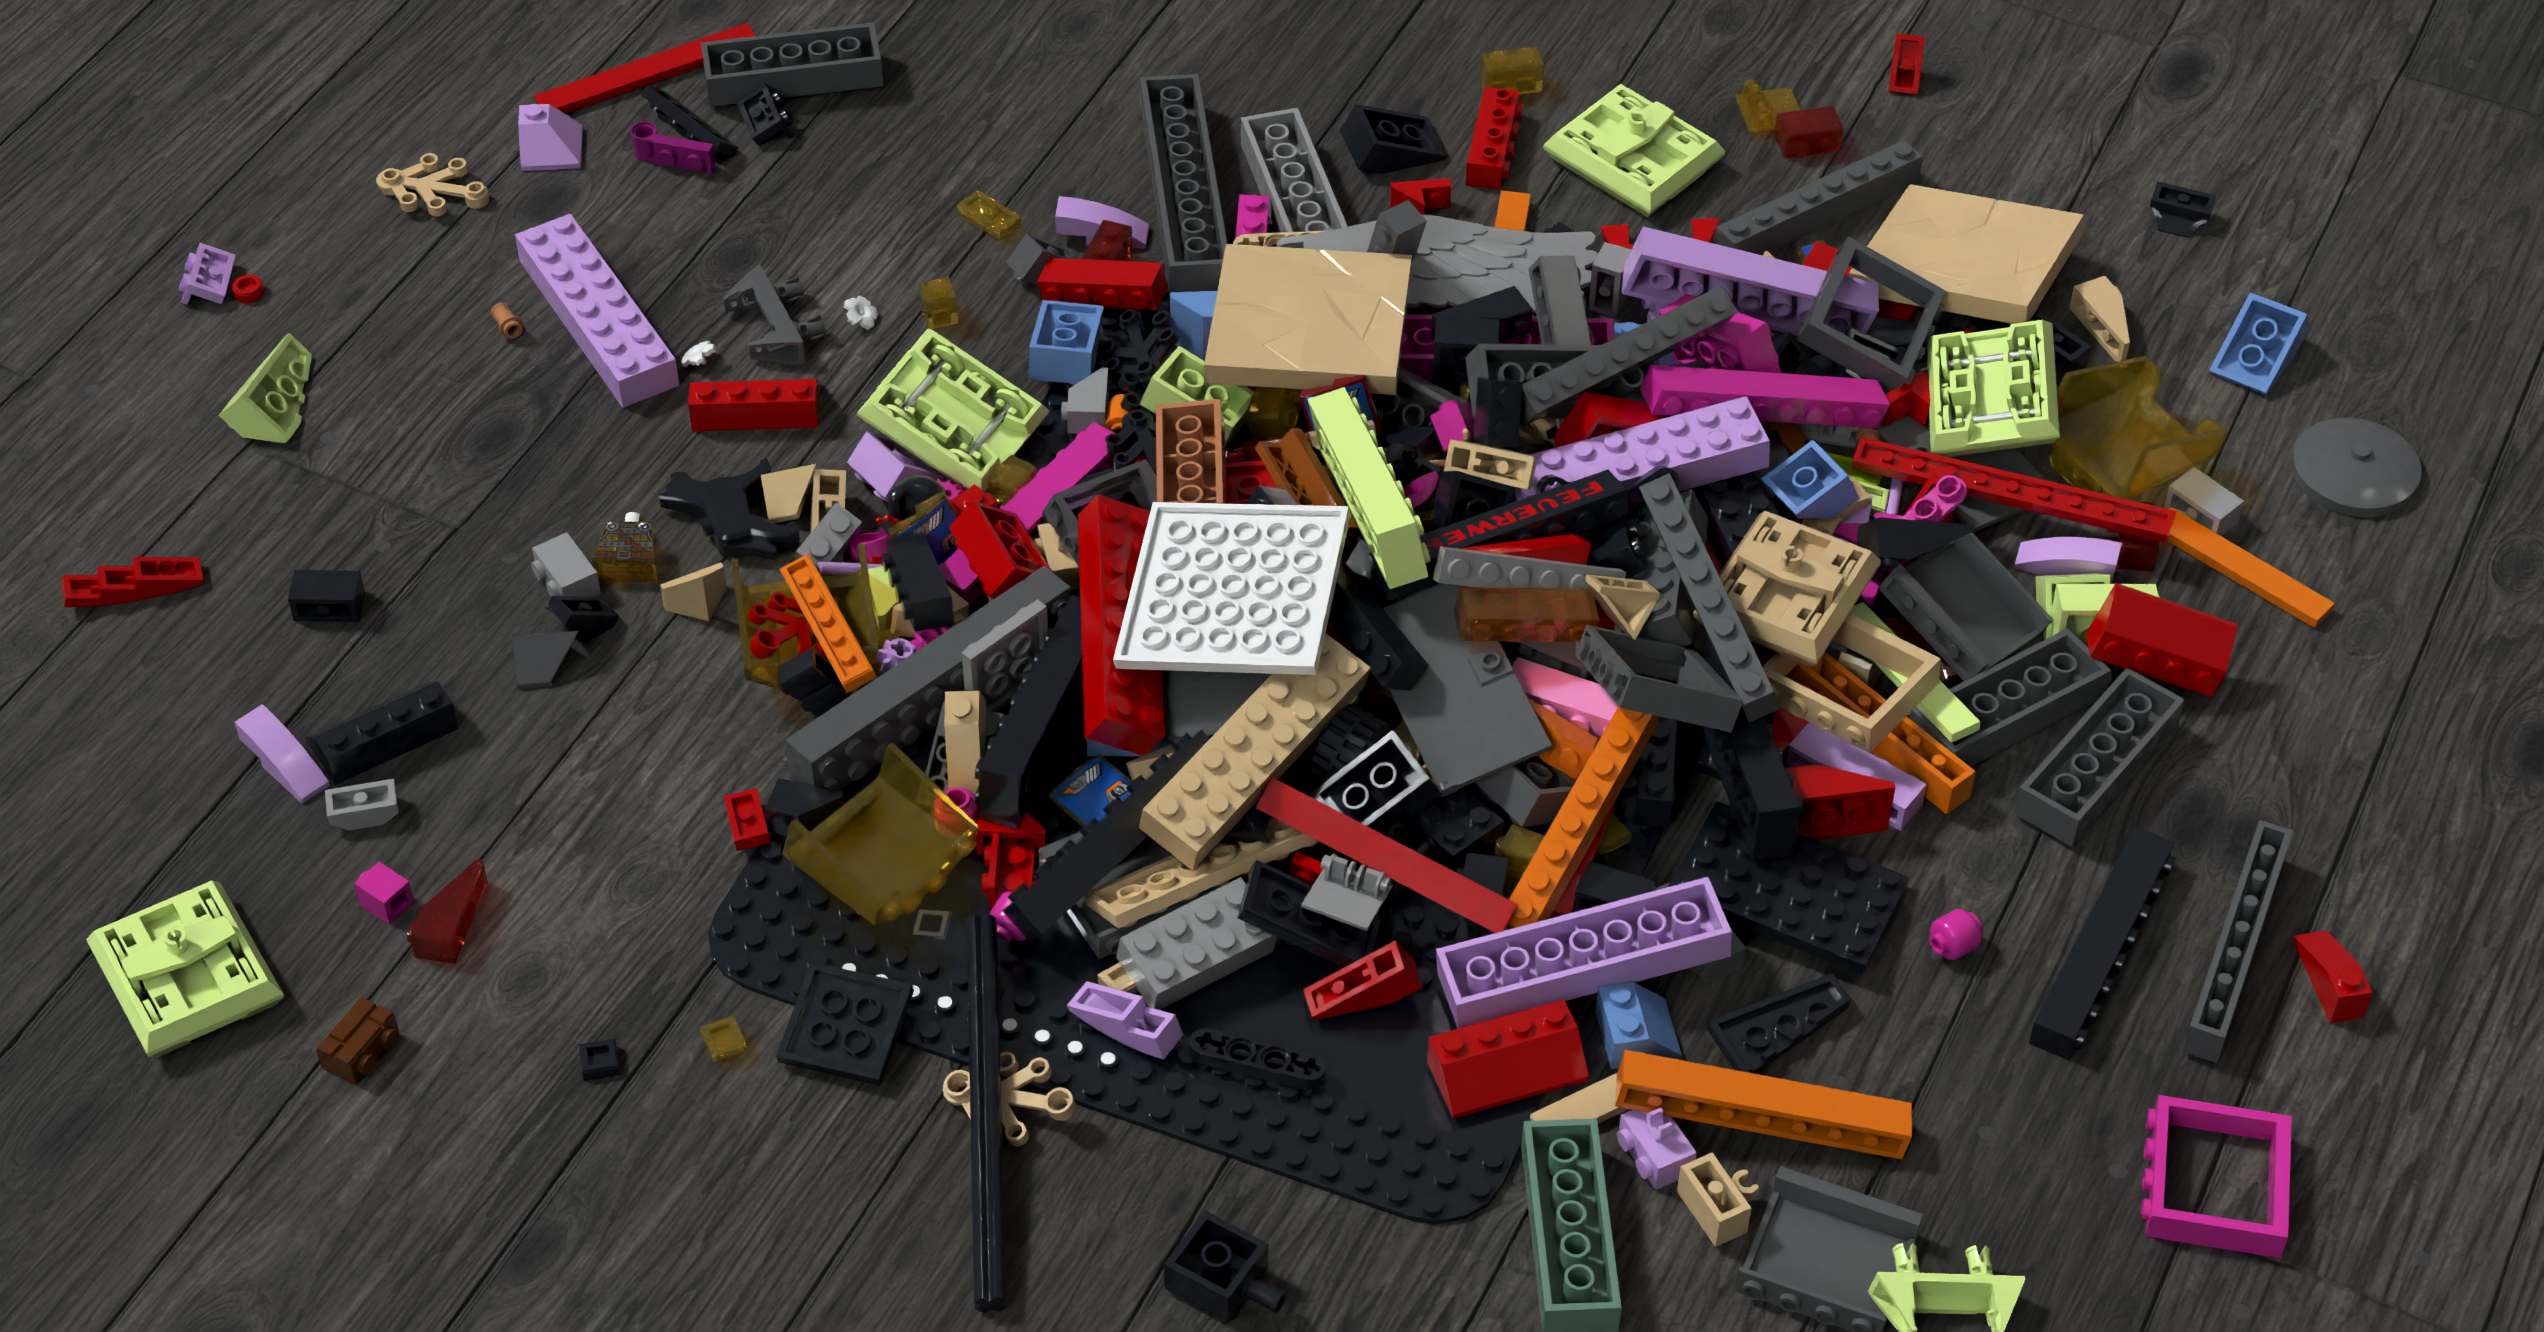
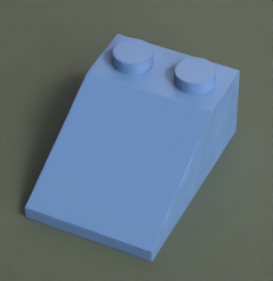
[2209,292,2309,395]
[1028,300,1104,385]

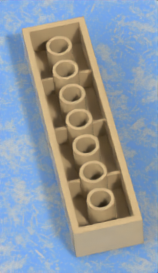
[1139,633,1371,870]

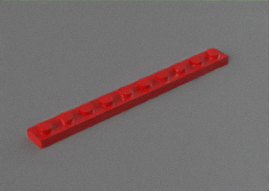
[1852,437,2176,543]

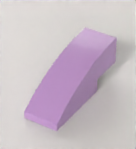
[1055,196,1149,249]
[2014,537,2122,583]
[235,704,330,804]
[1067,981,1183,1060]

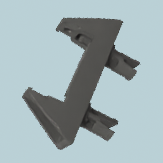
[723,264,826,365]

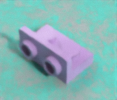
[179,243,235,305]

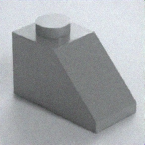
[1061,367,1109,434]

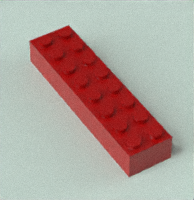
[1078,494,1165,756]

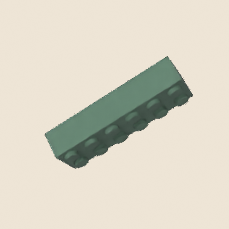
[1521,1118,1622,1332]

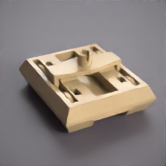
[1693,511,1881,667]

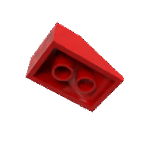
[1785,764,1896,840]

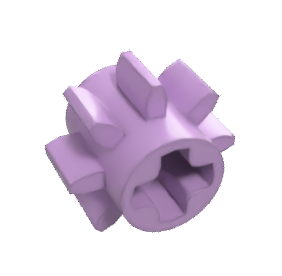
[876,638,916,673]

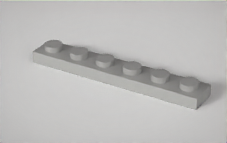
[1433,546,1626,602]

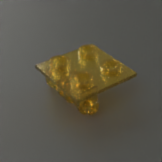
[1735,79,1807,134]

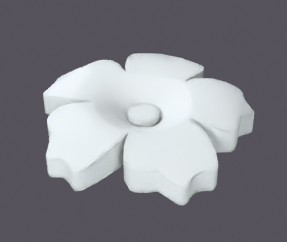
[843,296,879,330]
[681,341,716,368]

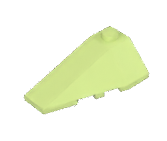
[219,333,312,443]

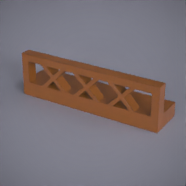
[1255,428,1359,543]

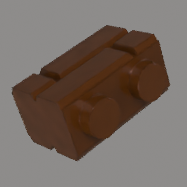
[316,997,399,1084]

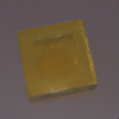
[700,1015,747,1062]

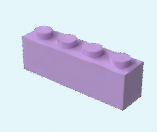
[1785,722,1927,831]

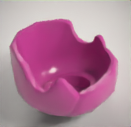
[849,527,897,564]

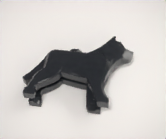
[658,458,800,561]

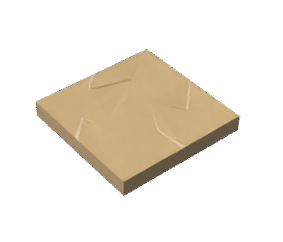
[1849,184,2084,324]
[1204,244,1412,395]

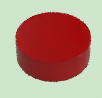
[232,275,264,304]

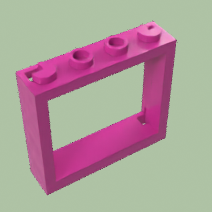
[2140,1095,2292,1258]

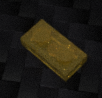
[957,190,1021,241]

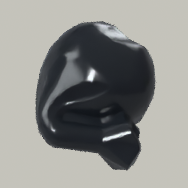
[881,475,948,536]

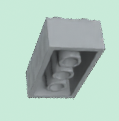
[1116,877,1277,1010]

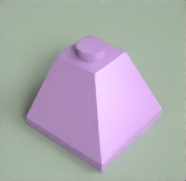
[518,104,583,171]

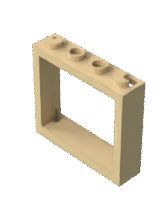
[1763,613,1941,753]

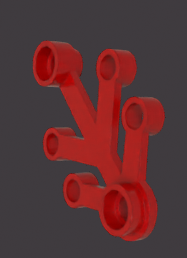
[747,592,828,660]

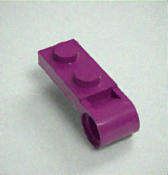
[630,121,716,174]

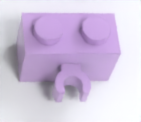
[1617,1108,1696,1190]

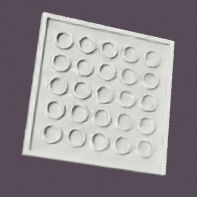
[1113,502,1351,675]

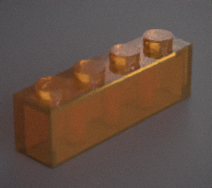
[1454,588,1599,642]

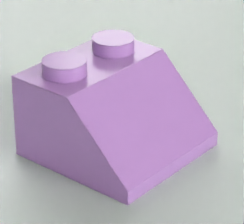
[847,431,944,502]

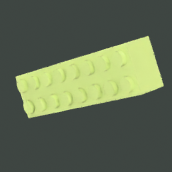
[1307,387,1430,589]

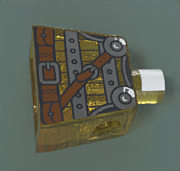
[592,512,658,582]

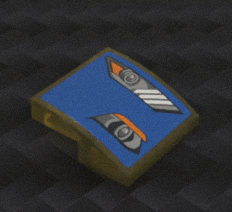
[888,491,959,565]
[1047,754,1132,827]

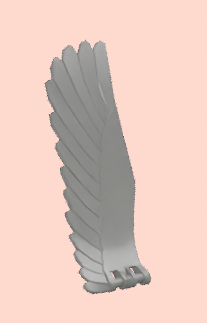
[1276,215,1598,313]

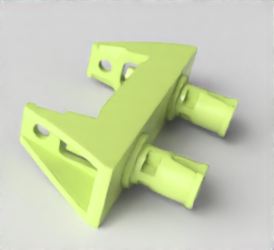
[1868,1243,2025,1332]

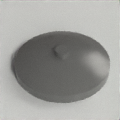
[2291,418,2422,517]
[1162,670,1271,742]

